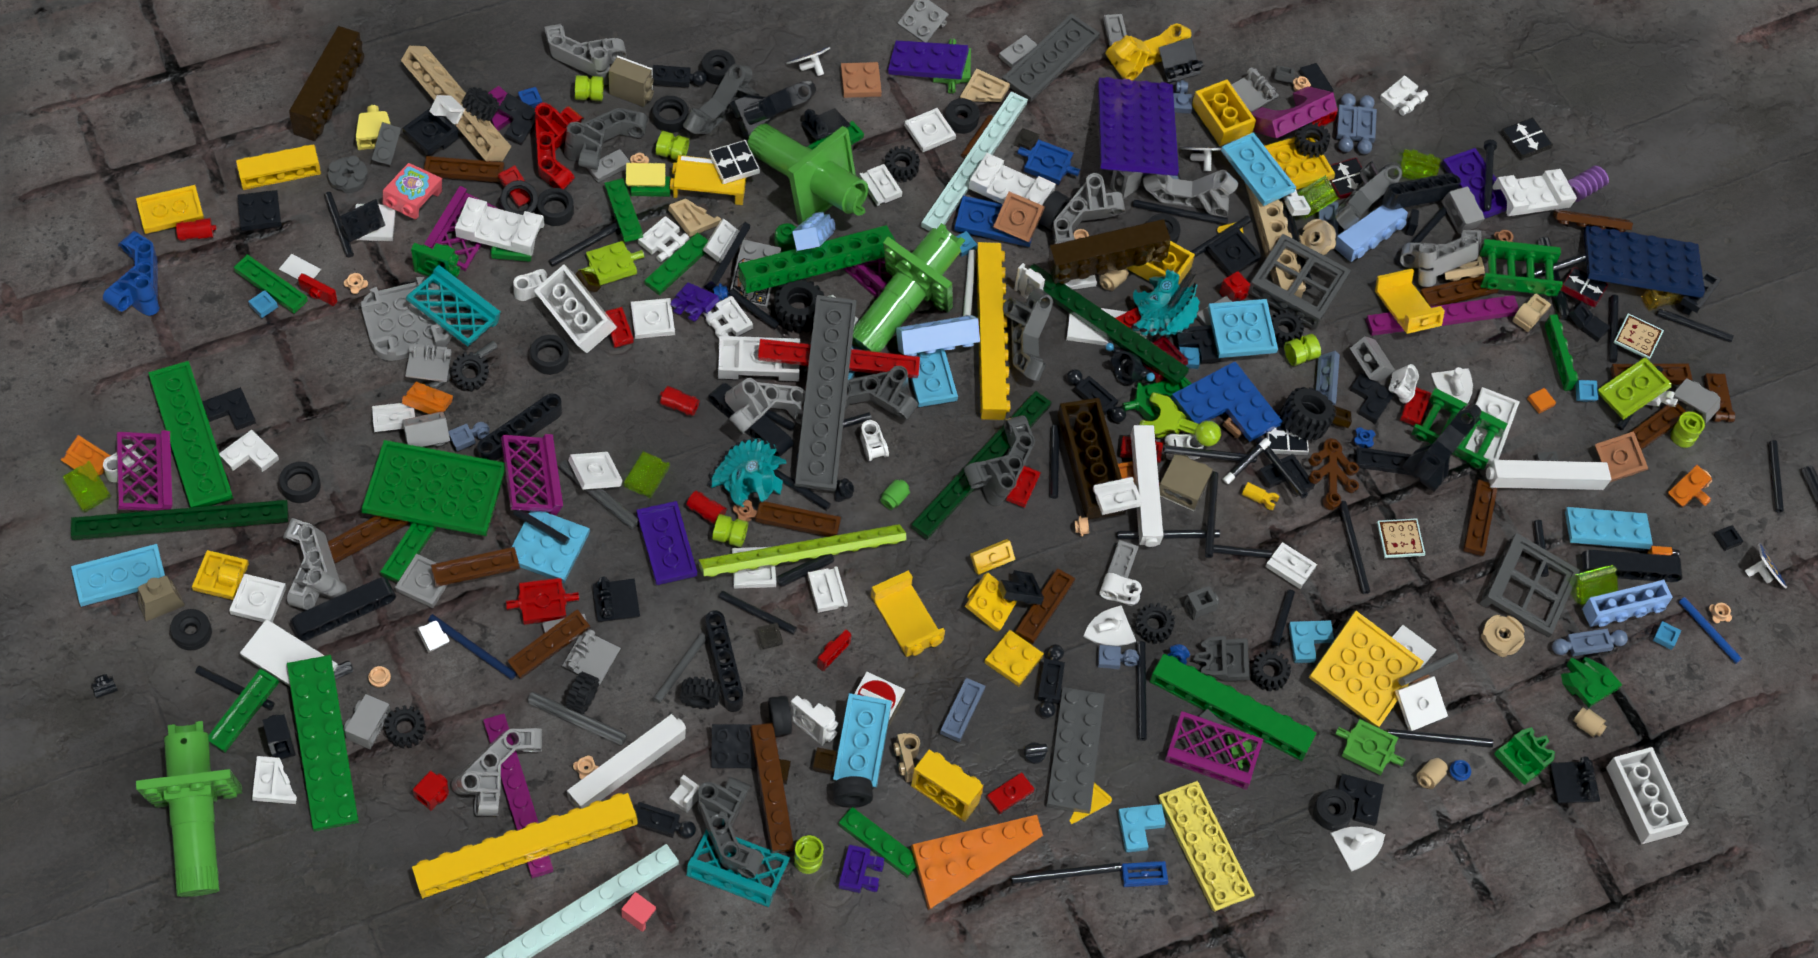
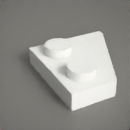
[252,756,297,804]

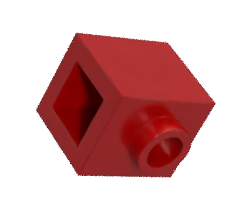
[1219,271,1250,302]
[413,770,449,811]

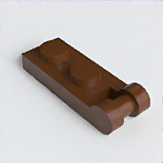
[1704,373,1735,422]

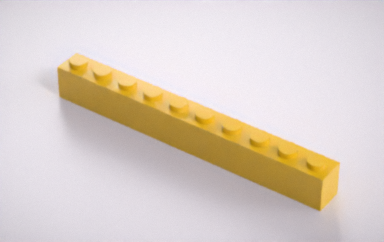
[976,242,1010,420]
[412,793,638,899]

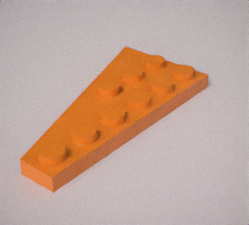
[911,815,1043,910]

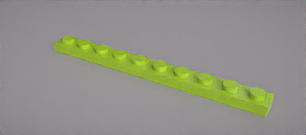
[699,524,906,577]

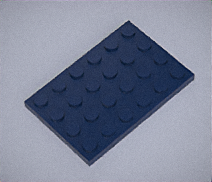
[1584,226,1705,298]

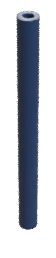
[428,614,517,680]

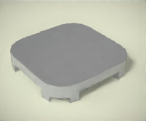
[361,277,452,361]

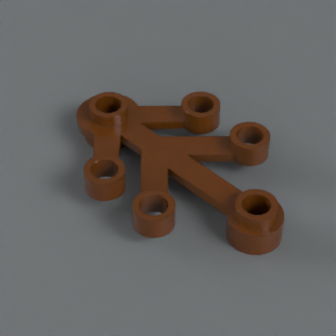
[1308,438,1359,510]

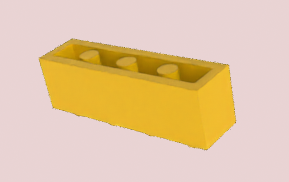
[236,144,321,190]

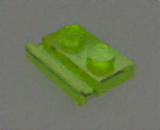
[1297,175,1339,218]
[624,451,670,499]
[62,461,111,512]
[1575,565,1618,605]

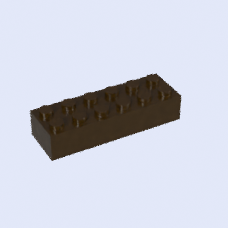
[289,26,364,141]
[1048,219,1171,284]
[1057,398,1127,520]

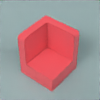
[621,892,656,932]

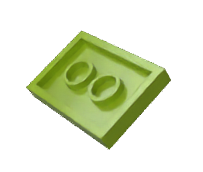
[1598,357,1671,420]

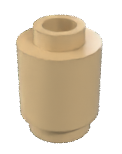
[1100,268,1129,291]
[1573,707,1607,738]
[1417,758,1448,789]

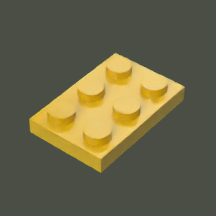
[136,185,204,234]

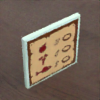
[1614,314,1664,360]
[1377,519,1425,558]

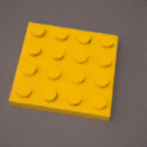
[1309,611,1424,728]

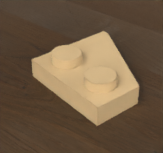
[960,69,1010,102]
[668,199,722,237]
[1444,255,1485,281]

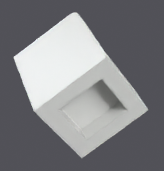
[430,95,465,124]
[417,621,449,653]
[669,775,700,813]

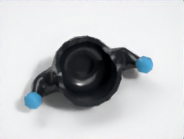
[1106,343,1155,384]

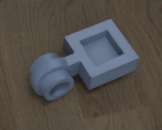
[1173,80,1192,114]
[448,422,490,451]
[1098,645,1139,669]

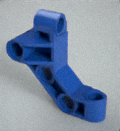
[103,231,160,315]

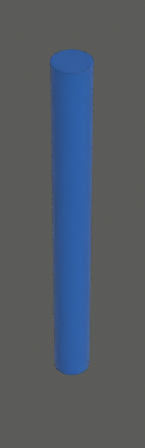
[1679,597,1742,664]

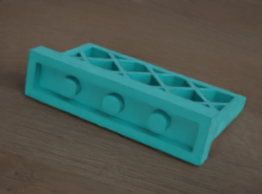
[406,265,501,347]
[686,829,790,907]

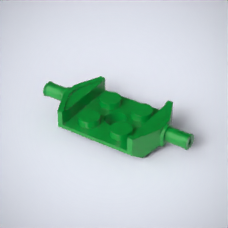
[1122,377,1192,421]

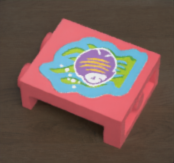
[383,163,442,219]

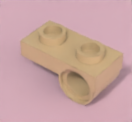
[1513,294,1551,332]
[893,733,920,783]

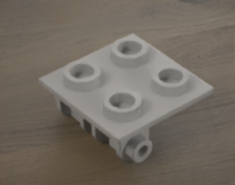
[898,0,949,42]
[1232,67,1279,112]
[405,342,452,382]
[562,629,621,685]

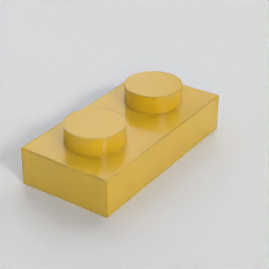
[970,539,1015,575]

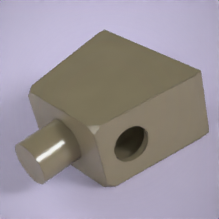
[137,576,185,622]

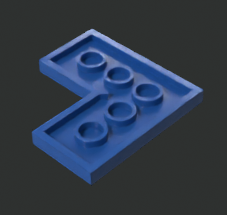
[954,196,1032,247]
[1171,362,1282,442]

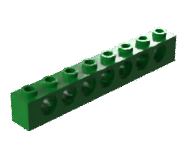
[738,225,895,293]

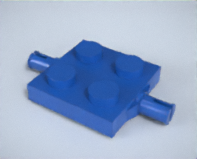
[1017,139,1080,185]

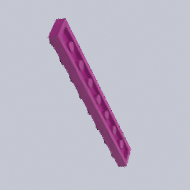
[1366,295,1519,336]
[483,714,553,878]

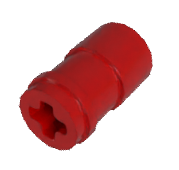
[176,218,217,241]
[660,386,700,416]
[687,490,727,525]

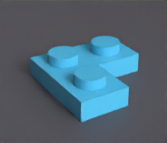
[1288,620,1334,663]
[1118,804,1166,853]

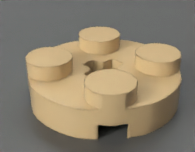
[1299,219,1336,255]
[1481,615,1525,657]

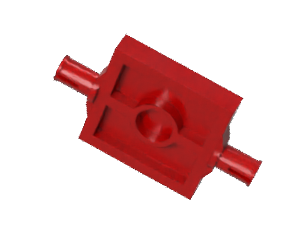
[506,578,579,624]

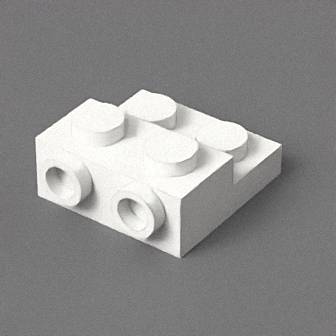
[790,696,838,746]

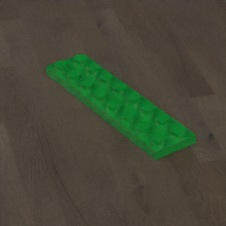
[148,361,233,508]
[287,655,359,832]

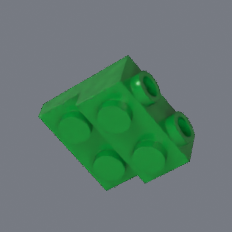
[411,243,460,278]

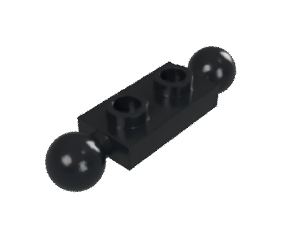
[652,65,707,87]
[1067,369,1126,423]
[1038,644,1065,718]
[634,802,696,838]

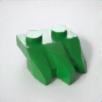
[1561,657,1622,708]
[1494,727,1555,785]

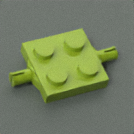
[578,241,644,285]

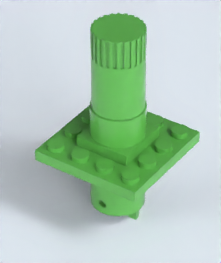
[747,123,868,225]
[852,223,965,352]
[136,721,242,897]

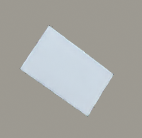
[279,254,321,279]

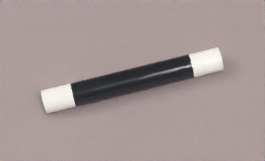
[1222,438,1271,485]

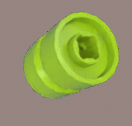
[575,75,604,101]
[656,131,689,161]
[1284,334,1321,366]
[1671,412,1705,448]
[712,514,748,548]
[794,835,824,874]

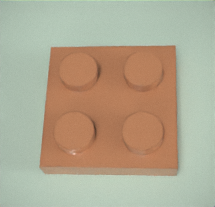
[841,62,882,98]
[993,191,1045,243]
[1595,431,1648,483]

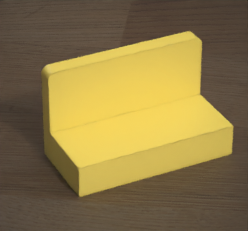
[626,163,666,187]

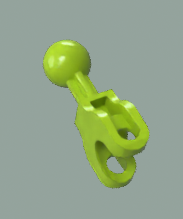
[1139,393,1221,446]

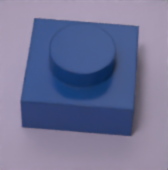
[518,87,542,108]

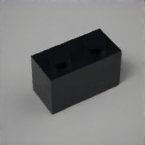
[262,714,296,760]

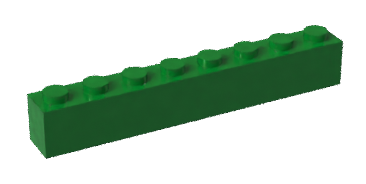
[1150,654,1317,762]

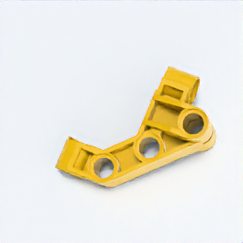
[1106,23,1191,81]

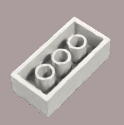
[534,264,617,353]
[1606,747,1689,844]

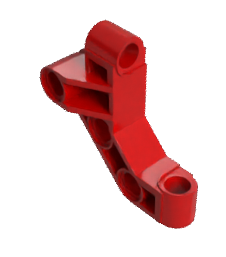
[535,102,584,189]

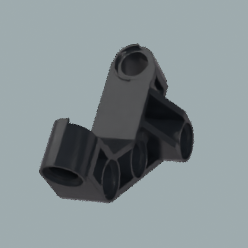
[730,81,816,138]
[1402,403,1481,492]

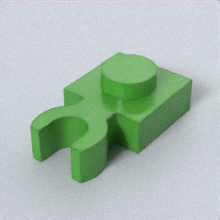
[1226,733,1253,771]

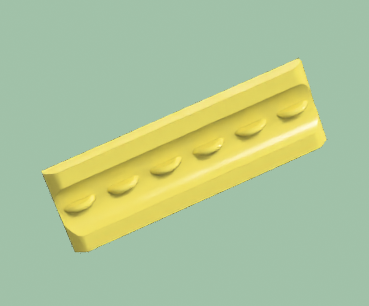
[1158,781,1255,912]

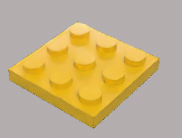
[1265,137,1335,190]

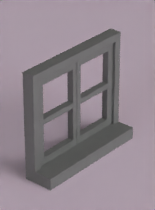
[1248,234,1351,330]
[1479,533,1580,637]

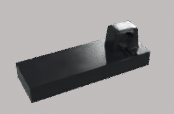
[1680,270,1722,315]

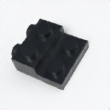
[402,108,459,155]

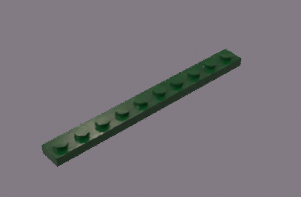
[1028,264,1189,386]
[911,391,1052,540]
[71,500,289,540]

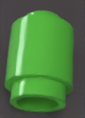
[880,480,910,510]

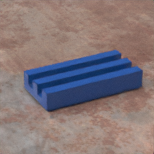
[1121,861,1168,887]

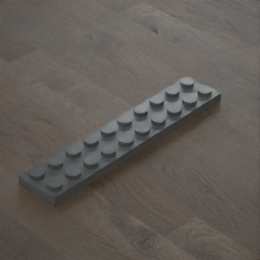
[795,295,857,491]

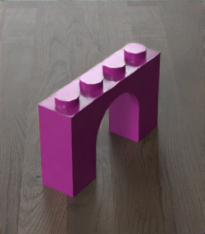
[1251,86,1337,138]

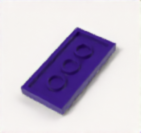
[888,40,969,79]
[1442,148,1507,219]
[636,501,697,585]

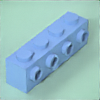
[1335,205,1408,262]
[792,212,835,251]
[896,315,980,356]
[1582,580,1673,627]

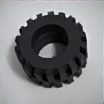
[774,279,824,333]
[1280,387,1336,440]

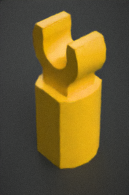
[1242,482,1280,510]

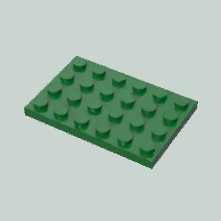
[362,440,506,536]

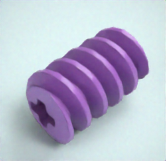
[1568,166,1609,202]

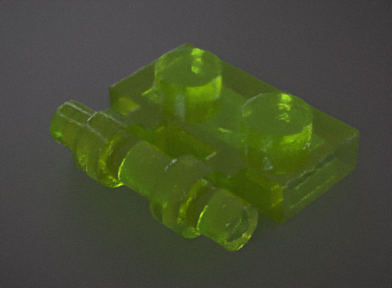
[1398,149,1441,180]

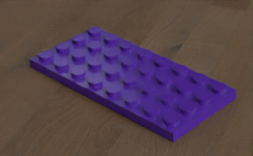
[1098,77,1179,176]

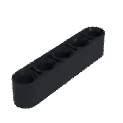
[1382,173,1461,209]
[708,382,794,457]
[477,393,562,461]
[1581,550,1683,582]
[290,577,396,641]
[705,610,743,712]

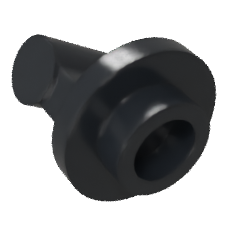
[835,478,854,502]
[91,674,118,698]
[1024,742,1048,764]

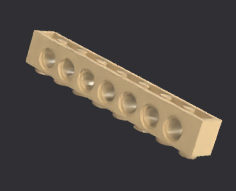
[401,46,511,161]
[1245,183,1306,298]

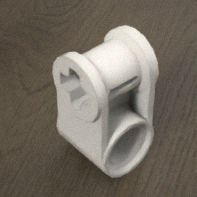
[513,269,547,301]
[1389,364,1419,403]
[860,420,889,461]
[1165,434,1204,460]
[103,444,146,483]
[1100,573,1142,606]

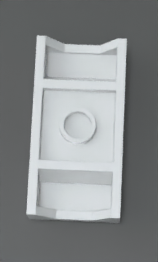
[969,153,1056,205]
[1492,169,1577,216]
[455,197,544,256]
[718,336,800,381]

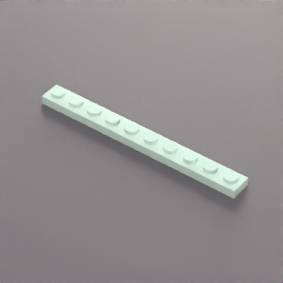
[921,92,1028,231]
[485,844,679,958]

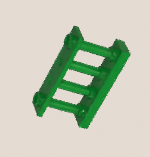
[1479,239,1563,296]
[1411,388,1508,470]

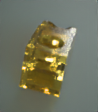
[1642,289,1684,311]

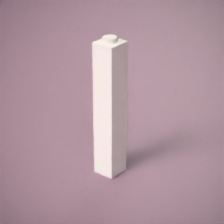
[1131,425,1163,547]
[1486,460,1611,490]
[567,714,686,809]

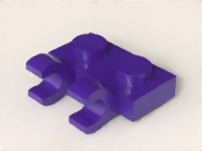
[670,282,720,321]
[839,845,884,893]

